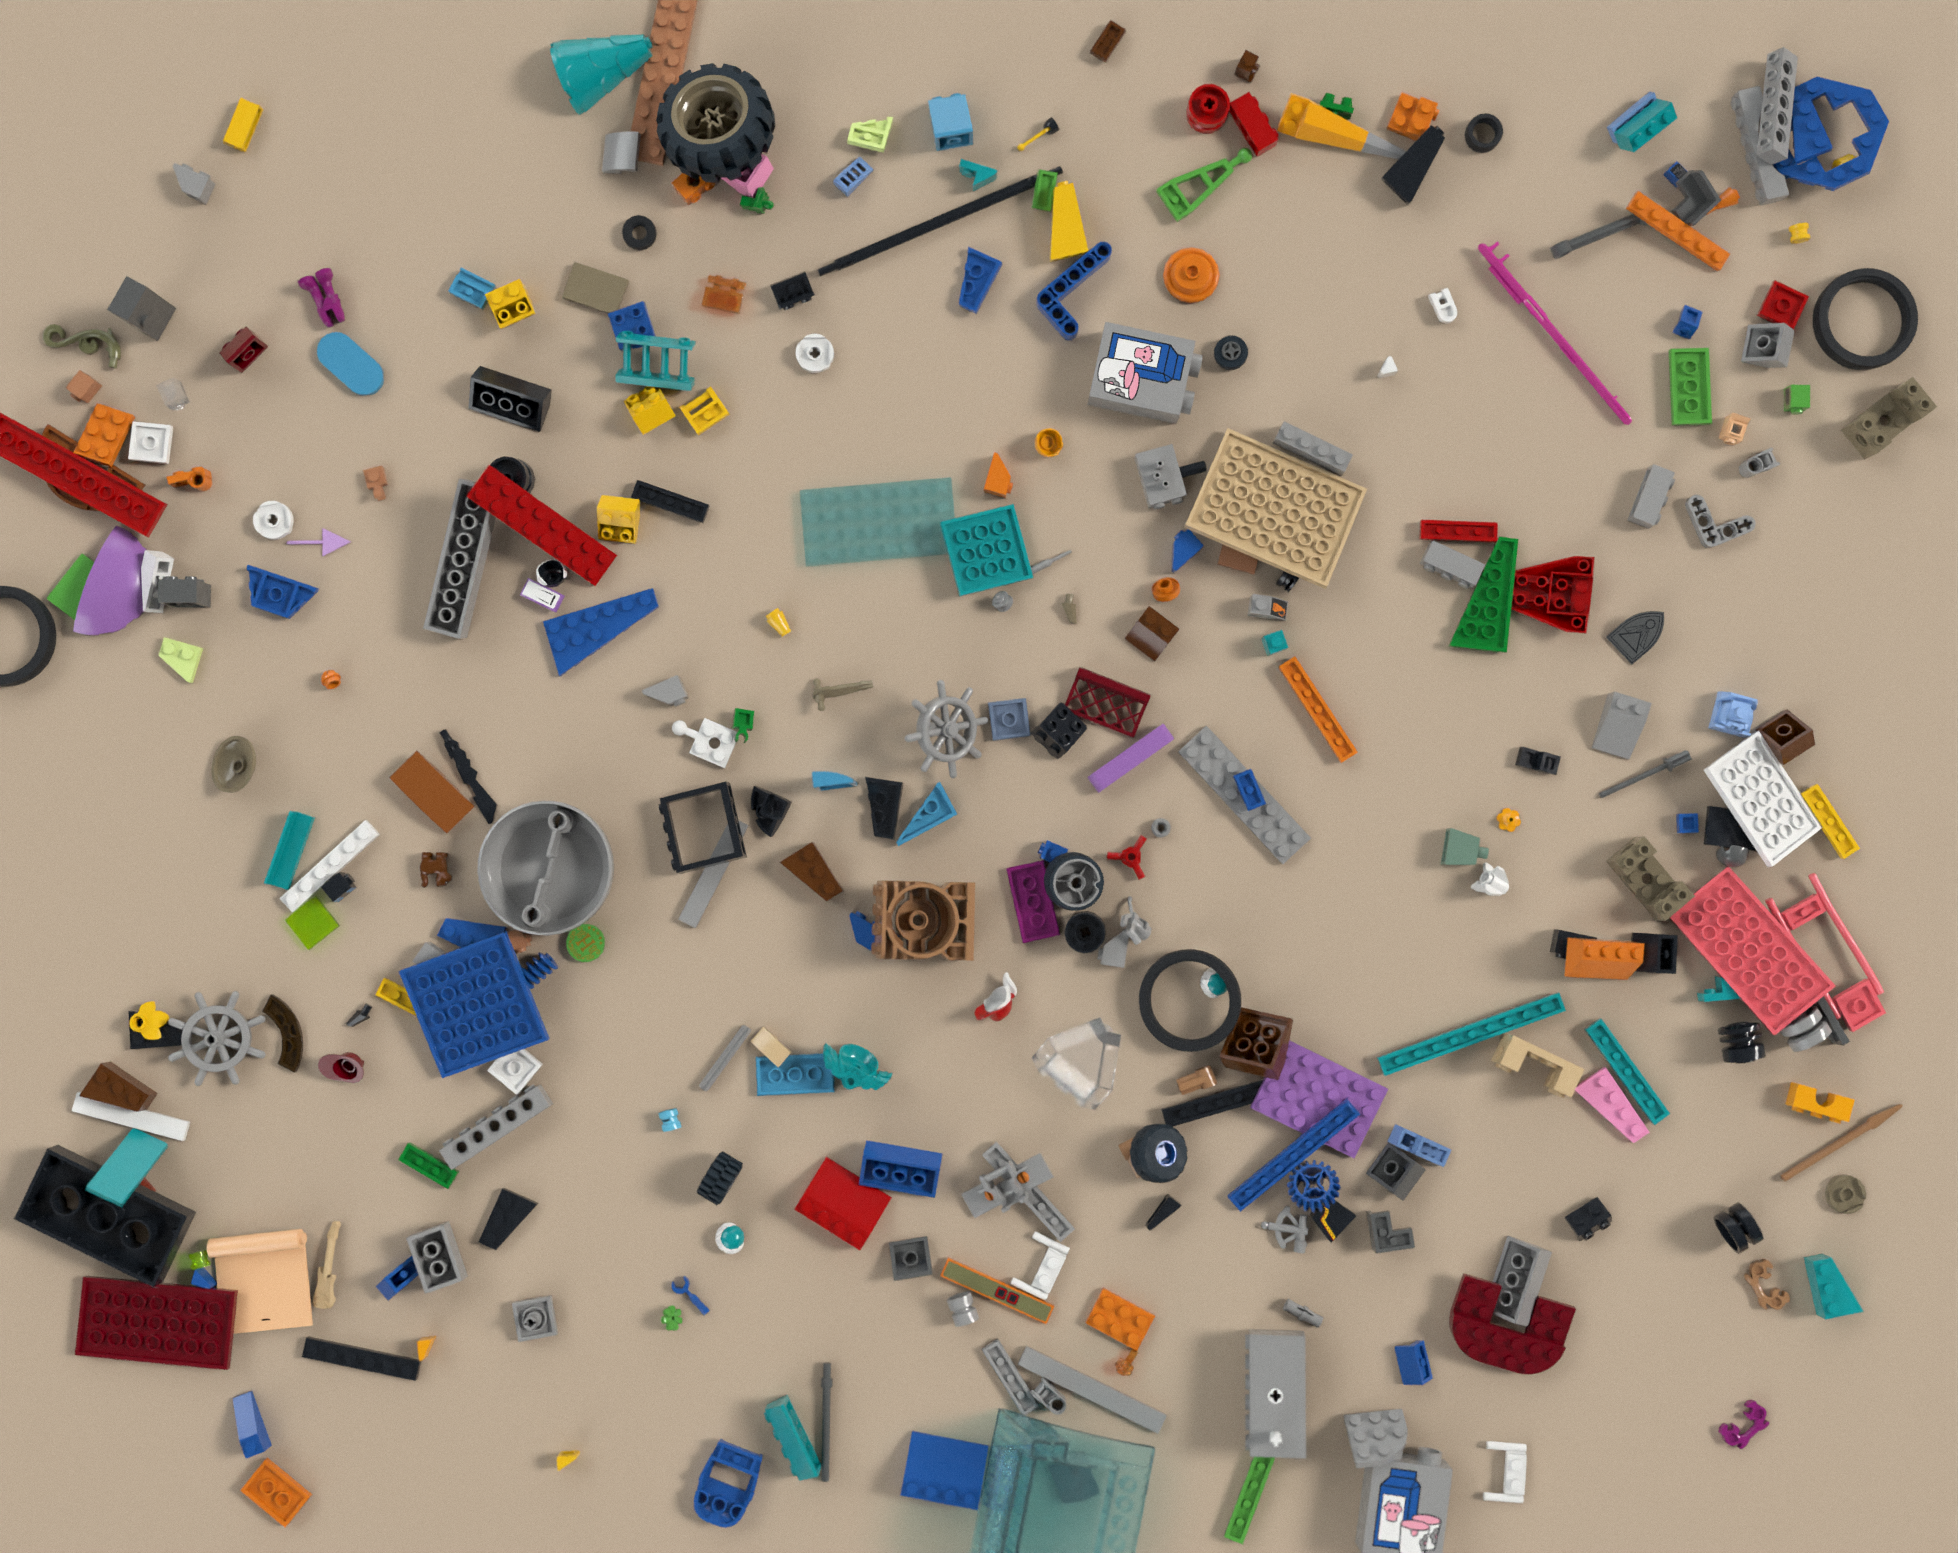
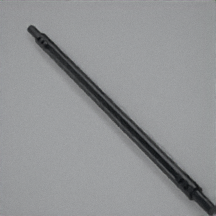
[817,166,1063,276]

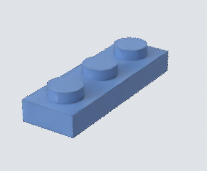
[1607,91,1657,144]

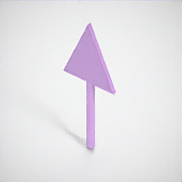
[286,528,351,556]

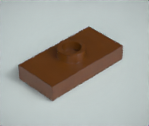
[1090,20,1126,63]

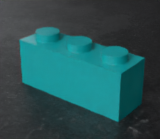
[1614,99,1677,153]

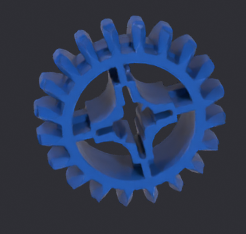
[1287,1160,1341,1213]

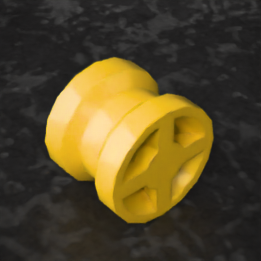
[1789,223,1811,244]

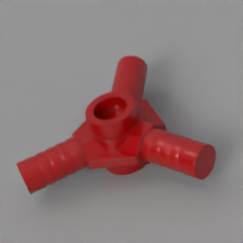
[1107,835,1147,880]

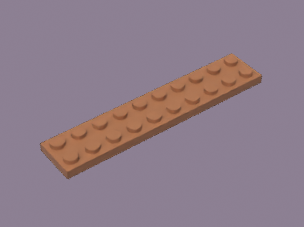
[630,0,698,166]

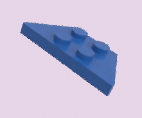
[247,565,319,619]

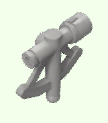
[1261,1206,1308,1253]

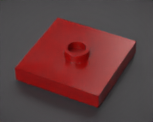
[1757,280,1809,330]

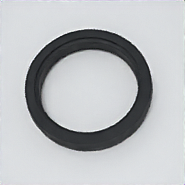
[1812,268,1918,370]
[0,586,57,687]
[1139,949,1242,1052]

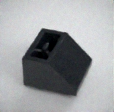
[1632,932,1678,974]

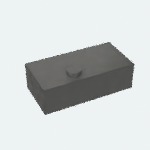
[107,276,176,341]

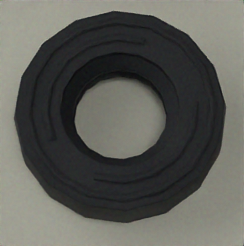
[622,215,657,250]

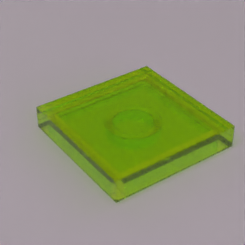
[285,896,340,950]

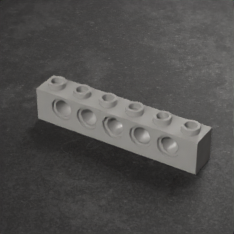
[1757,47,1798,165]
[439,1084,553,1170]

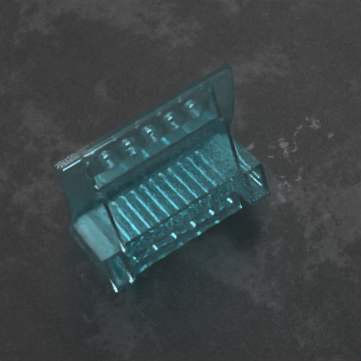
[970,1408,1155,1553]

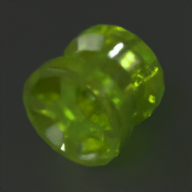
[188,1249,211,1270]

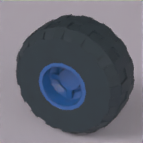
[1130,1124,1188,1183]

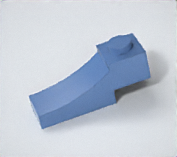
[1387,1124,1451,1167]

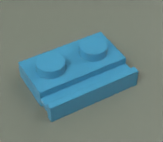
[448,267,496,310]

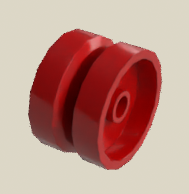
[1186,84,1230,134]

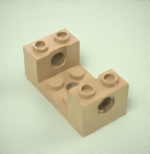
[1491,1033,1584,1098]

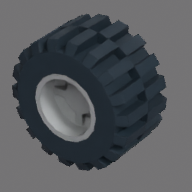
[697,1151,743,1205]

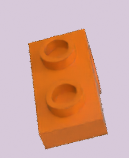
[167,467,212,491]

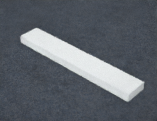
[72,1092,190,1141]

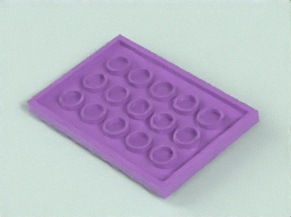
[1250,1040,1388,1158]

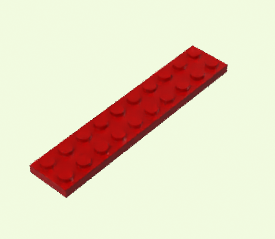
[0,413,168,538]

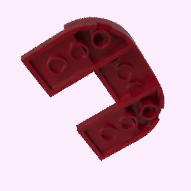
[1449,1273,1576,1375]

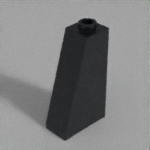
[1381,125,1445,205]

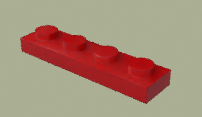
[1419,520,1498,543]

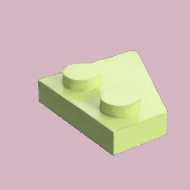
[847,117,893,153]
[159,637,203,683]

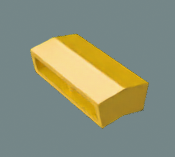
[223,97,263,152]

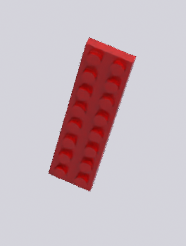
[466,464,617,586]

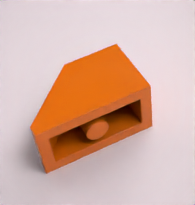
[984,452,1014,498]

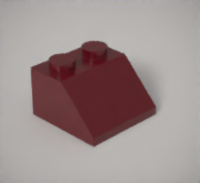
[220,326,269,373]

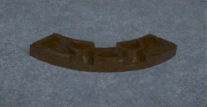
[262,994,303,1073]

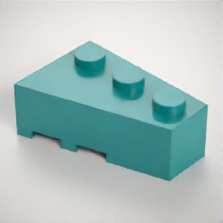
[1804,1253,1864,1320]

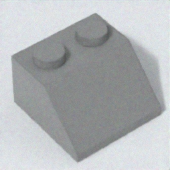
[1741,323,1794,368]

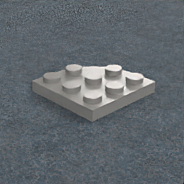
[1344,1409,1407,1468]

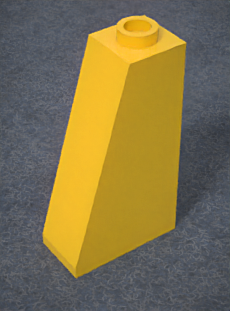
[1049,181,1088,262]

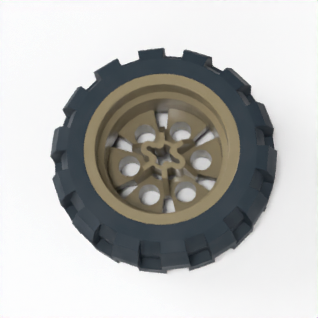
[656,63,776,183]

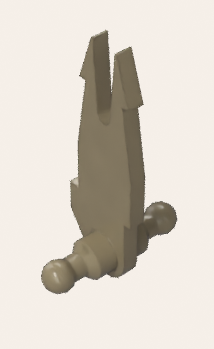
[812,678,873,711]

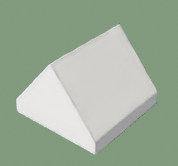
[1377,356,1398,378]

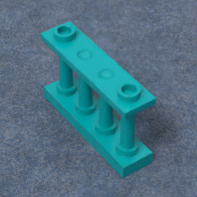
[615,331,696,391]

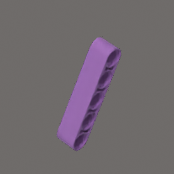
[1087,723,1174,793]

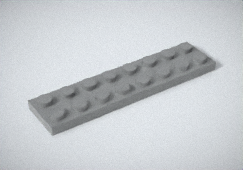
[1178,726,1311,864]

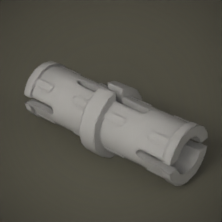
[1283,1298,1323,1328]

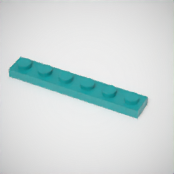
[1584,1018,1670,1125]

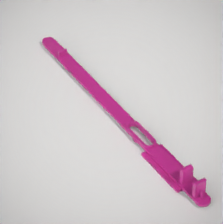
[1478,241,1632,425]

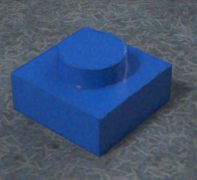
[1676,813,1699,833]

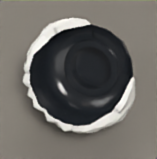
[536,559,568,587]

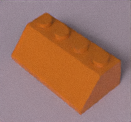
[1564,938,1644,980]

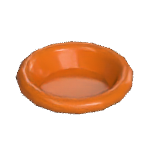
[1163,247,1220,303]

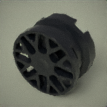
[1276,571,1299,592]

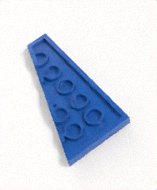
[543,588,659,677]

